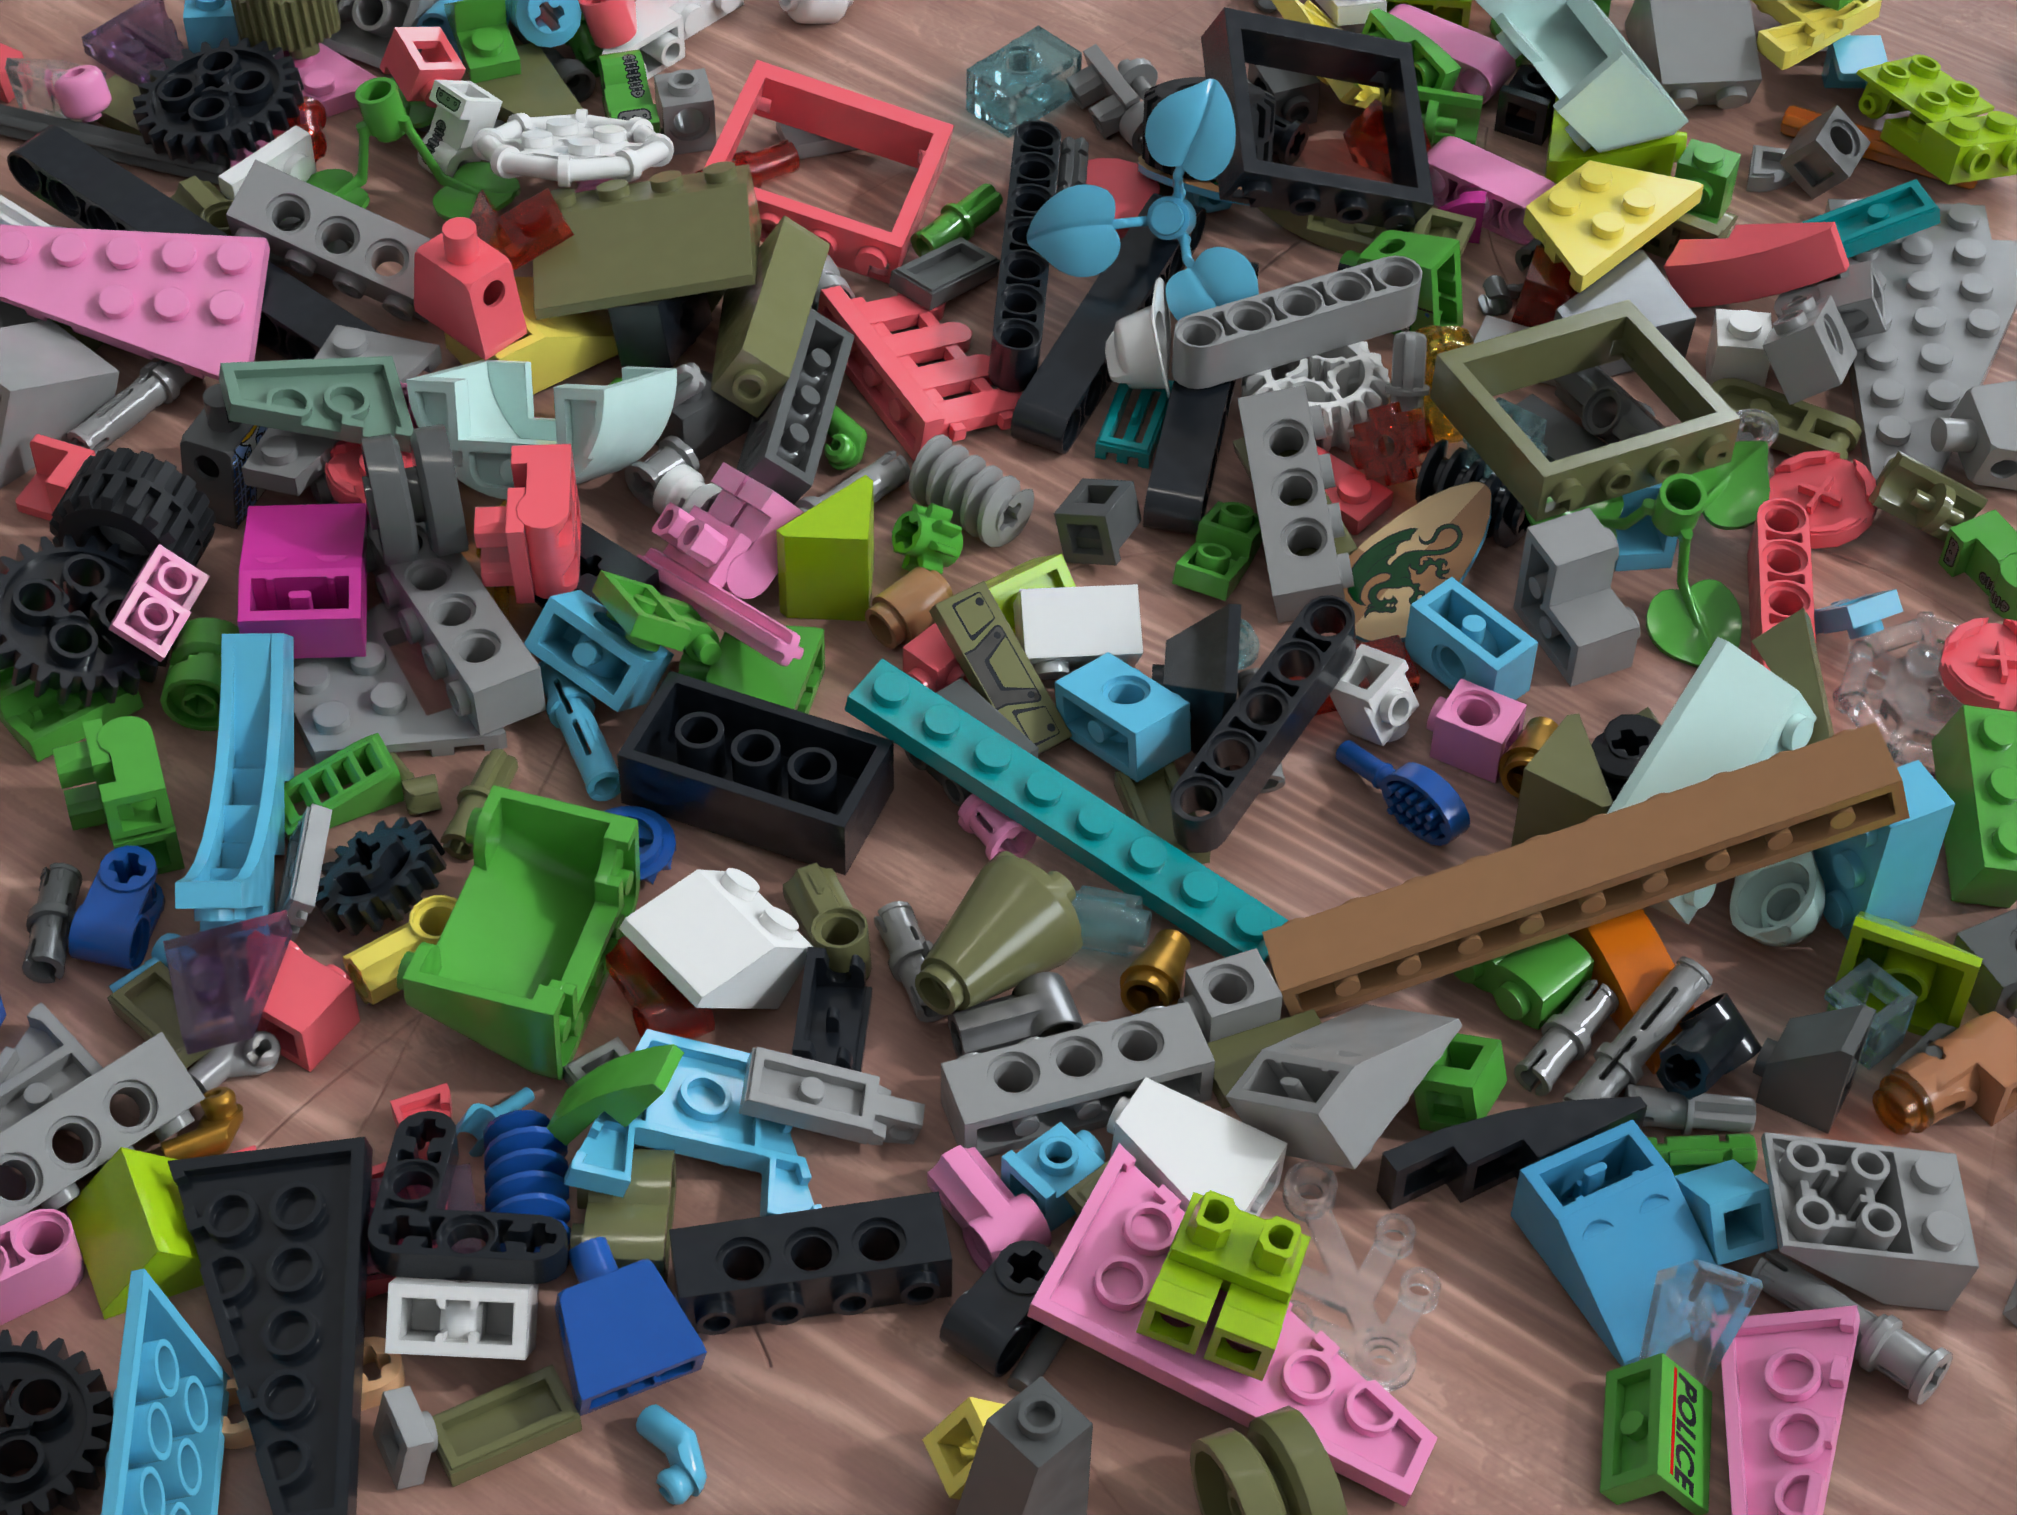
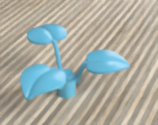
[1027,79,1259,321]

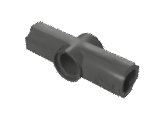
[1554,366,1666,444]

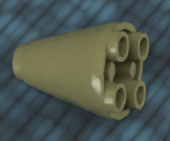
[915,851,1083,1015]

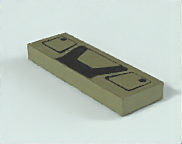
[929,581,1072,756]

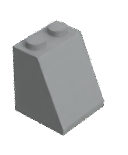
[1624,0,1762,111]
[0,319,120,488]

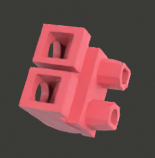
[474,444,582,604]

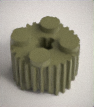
[231,0,341,59]

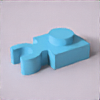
[1814,589,1903,639]

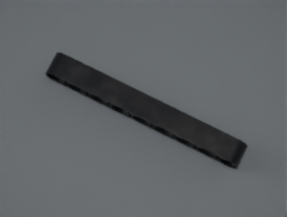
[7,125,381,360]

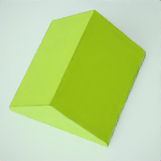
[776,475,874,621]
[66,1147,204,1320]

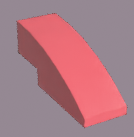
[1663,222,1850,308]

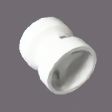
[652,464,722,515]

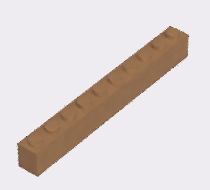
[1262,722,1910,1018]

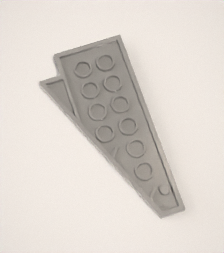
[1825,199,2017,480]

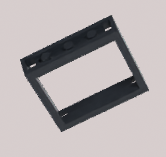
[1201,7,1434,232]

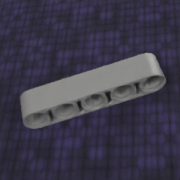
[1171,255,1422,389]

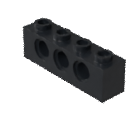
[669,1192,952,1335]

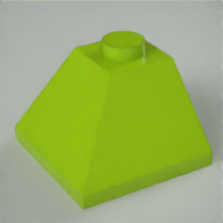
[1829,911,1983,1036]

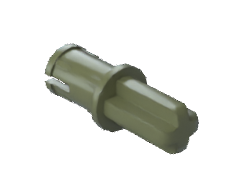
[440,748,518,860]

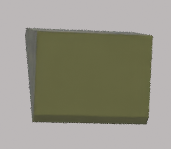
[1511,714,1613,847]

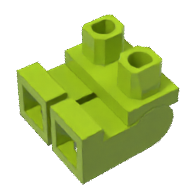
[1136,1190,1311,1381]

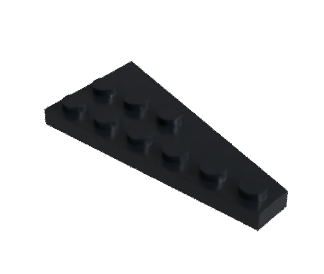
[168,1137,373,1515]

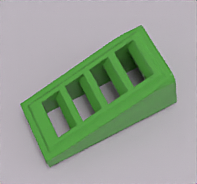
[284,733,404,842]

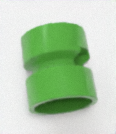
[160,617,240,731]

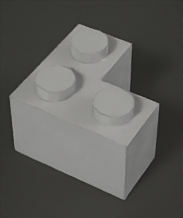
[1513,508,1640,687]

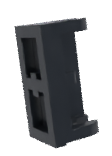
[792,947,872,1072]

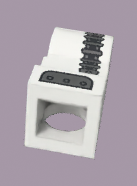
[417,80,503,178]

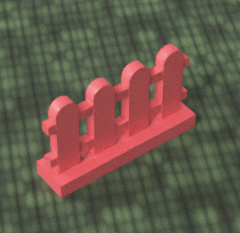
[817,286,1022,461]

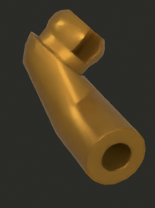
[160,1086,244,1160]

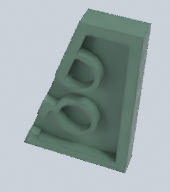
[219,356,414,453]

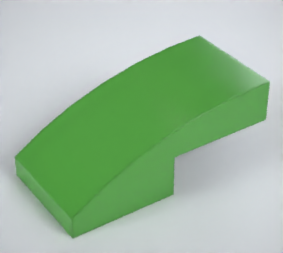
[547,1044,684,1146]

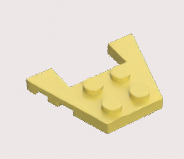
[1751,0,1882,70]

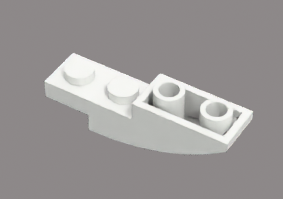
[602,0,744,80]

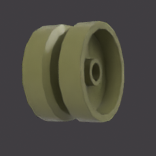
[1190,1405,1348,1515]

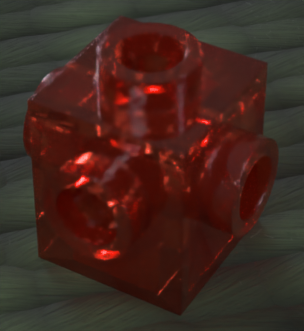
[1350,401,1436,487]

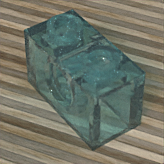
[966,25,1082,138]

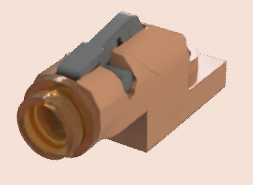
[1872,1011,2017,1135]

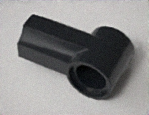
[1655,993,1762,1100]

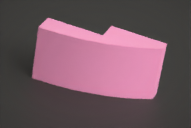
[109,544,210,662]

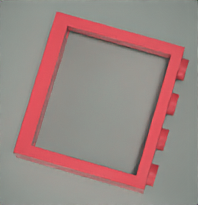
[702,60,954,284]

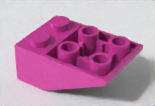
[237,503,368,659]

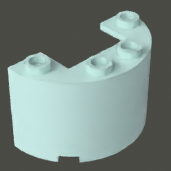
[406,359,677,500]

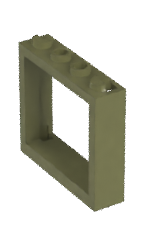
[1430,300,1741,521]

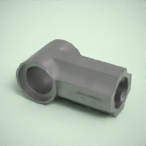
[948,972,1084,1058]

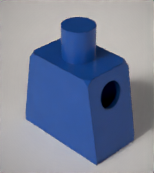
[555,1237,707,1416]

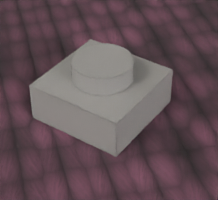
[373,1386,438,1490]

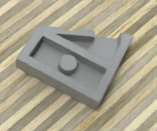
[0,1002,103,1133]

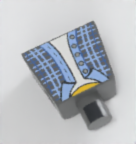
[180,384,268,529]

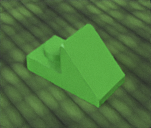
[444,0,521,83]

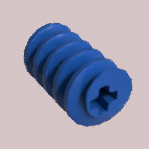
[483,1110,571,1253]

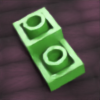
[1361,8,1461,91]
[1172,501,1263,601]

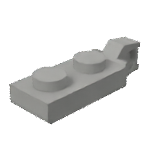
[739,1046,925,1145]

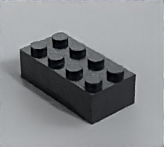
[617,671,894,876]

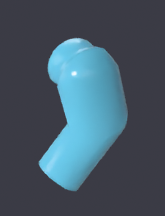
[636,1404,707,1505]

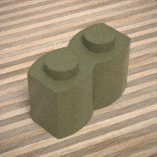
[570,1149,677,1284]

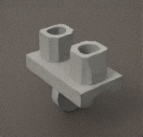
[1066,44,1158,138]

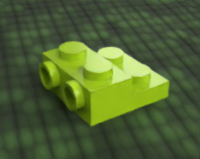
[1880,111,2017,185]

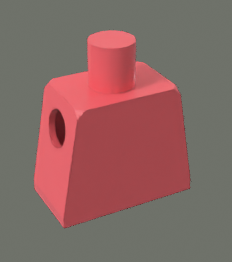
[414,217,527,361]

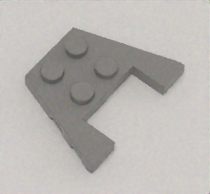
[294,602,507,765]

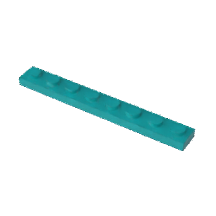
[845,658,1289,964]

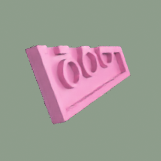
[1718,1305,1860,1515]

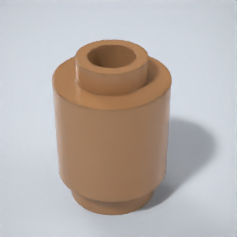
[865,567,953,649]

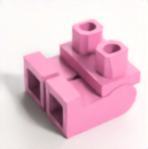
[652,462,804,599]

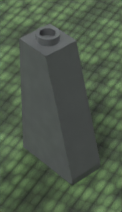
[955,1376,1093,1515]

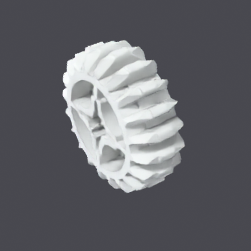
[1241,341,1390,452]

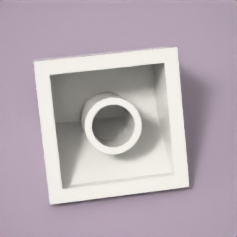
[619,868,813,1009]

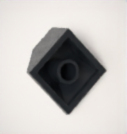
[1152,603,1241,771]

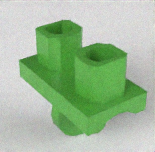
[1383,86,1484,146]

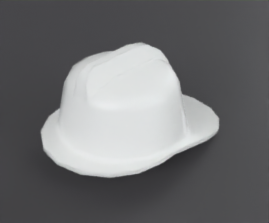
[1105,277,1171,399]

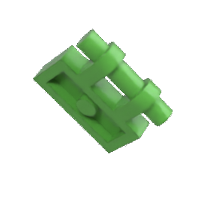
[592,570,722,665]

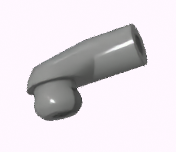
[188,1031,281,1094]

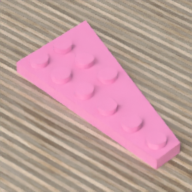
[0,225,270,380]

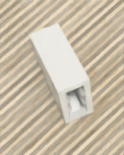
[1107,1077,1288,1217]

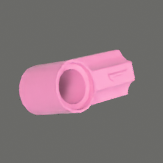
[927,1145,1052,1273]

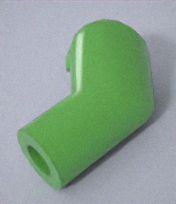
[824,405,868,470]

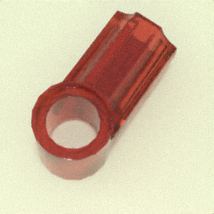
[605,936,715,1040]

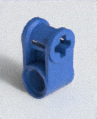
[68,845,165,970]

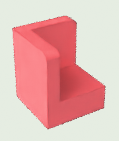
[15,434,96,521]

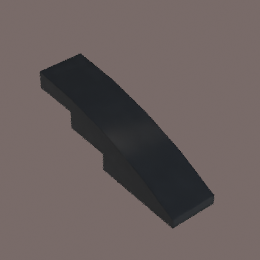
[1376,1096,1647,1210]

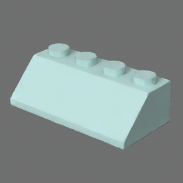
[1607,637,1817,925]

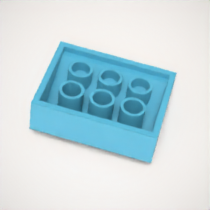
[100,1268,231,1515]

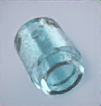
[1072,885,1152,958]

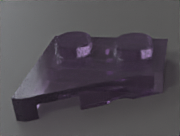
[82,0,184,85]
[163,910,293,1055]

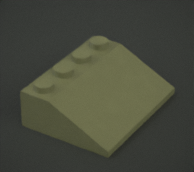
[532,161,762,320]

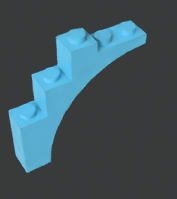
[175,633,294,944]

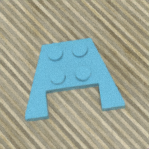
[564,1029,822,1217]

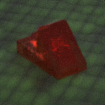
[469,188,574,271]

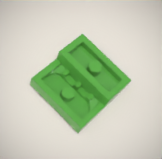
[0,652,144,762]

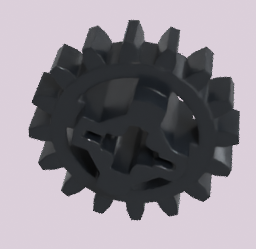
[315,817,447,936]

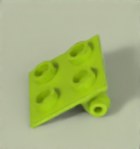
[1856,54,1995,123]

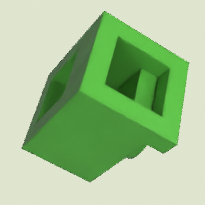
[1675,138,1741,224]
[1414,1033,1507,1132]

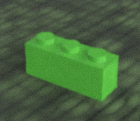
[1931,705,2017,908]

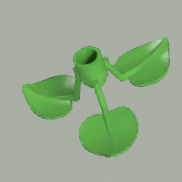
[283,77,521,221]
[1524,441,1770,668]

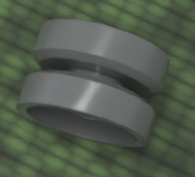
[360,424,469,566]

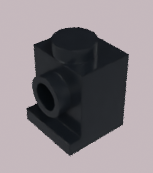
[1494,64,1556,146]

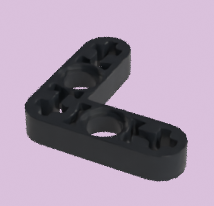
[368,1111,569,1284]

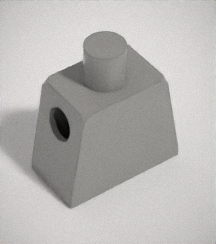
[1930,380,2017,490]

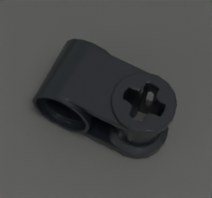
[939,1240,1055,1377]

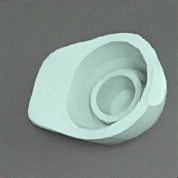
[1730,851,1825,947]

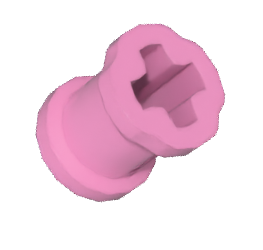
[958,794,1037,861]

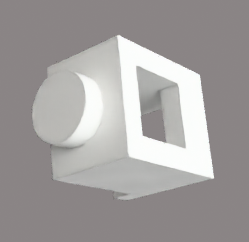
[1330,644,1420,746]

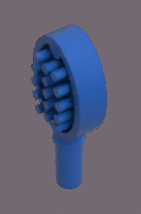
[1336,740,1470,846]

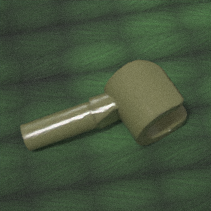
[390,752,442,815]

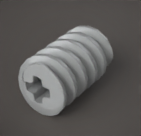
[909,434,1034,547]

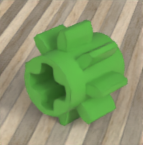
[892,503,963,574]

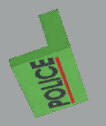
[1600,1353,1712,1515]

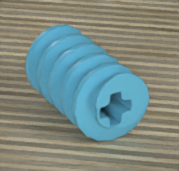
[505,0,582,48]

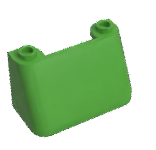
[397,785,640,1081]

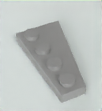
[242,325,442,496]

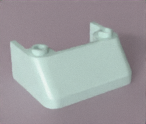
[1475,0,1689,153]

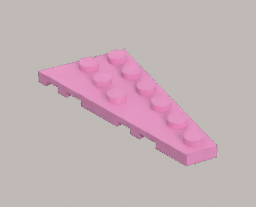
[1027,1143,1437,1507]

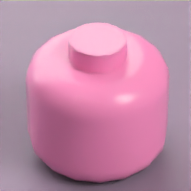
[52,65,112,123]

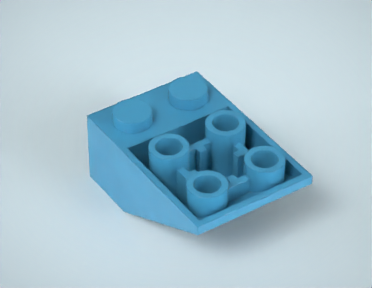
[1511,1119,1737,1367]

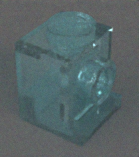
[1824,958,1918,1070]

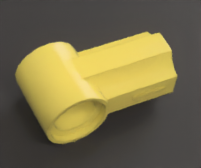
[343,895,457,1005]

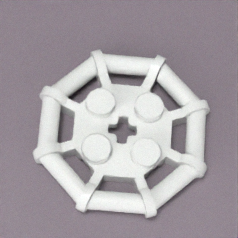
[472,109,674,187]

